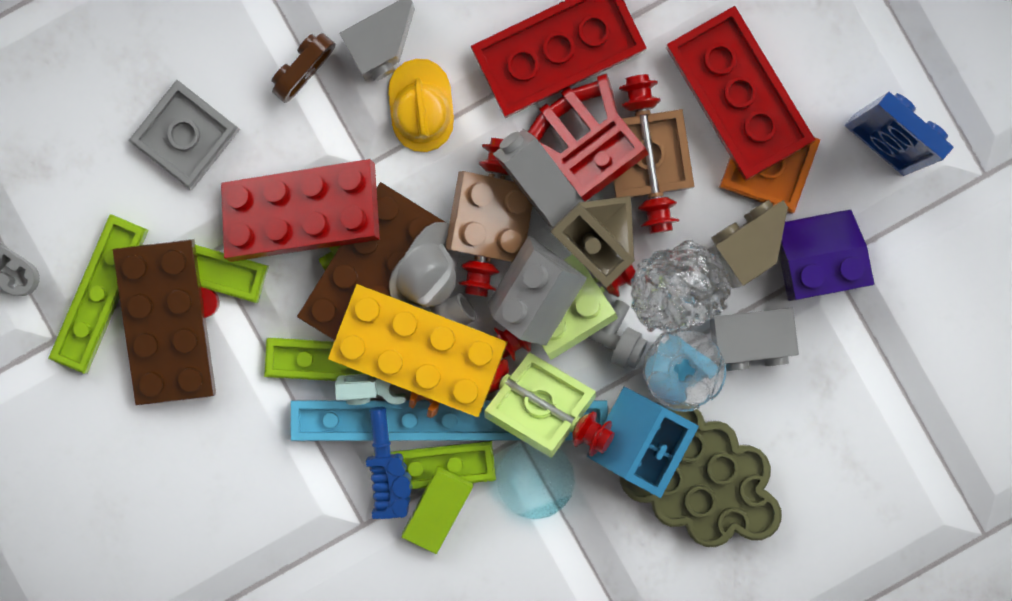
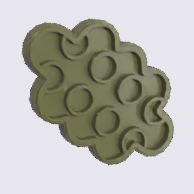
[619,401,782,547]

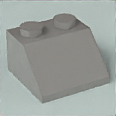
[488,236,587,346]

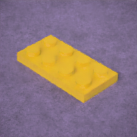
[328,284,508,417]

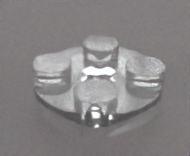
[643,329,726,412]

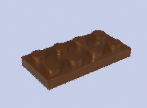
[297,182,445,340]
[113,239,216,405]

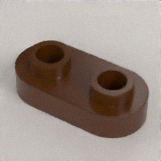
[271,33,336,103]

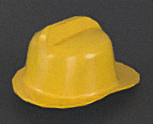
[388,58,454,152]

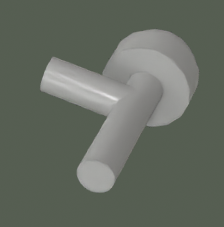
[588,300,648,369]

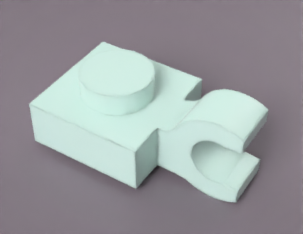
[335,374,406,405]

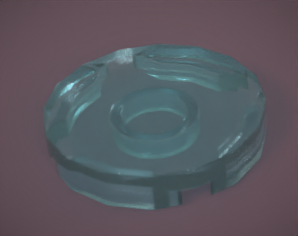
[496,442,575,519]

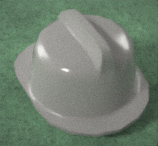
[389,222,461,307]

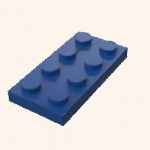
[844,92,954,176]

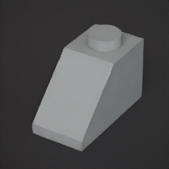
[339,0,415,81]

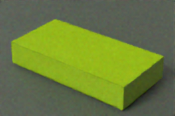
[195,245,269,303]
[401,466,473,554]

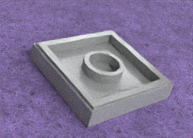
[128,80,240,190]

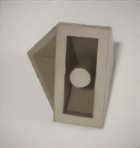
[550,196,635,288]

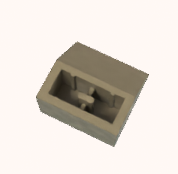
[707,200,788,289]

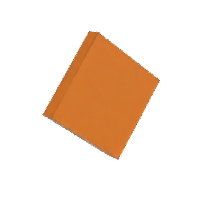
[719,137,821,214]

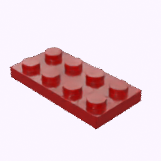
[471,0,647,118]
[666,6,816,182]
[221,159,380,262]

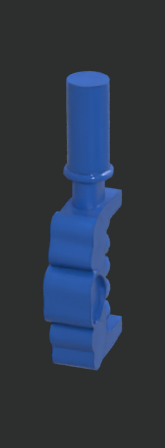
[366,407,413,519]

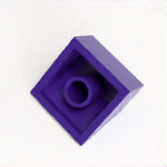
[779,209,875,301]

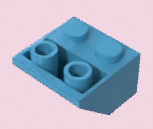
[586,386,699,498]

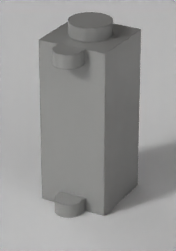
[493,129,584,228]

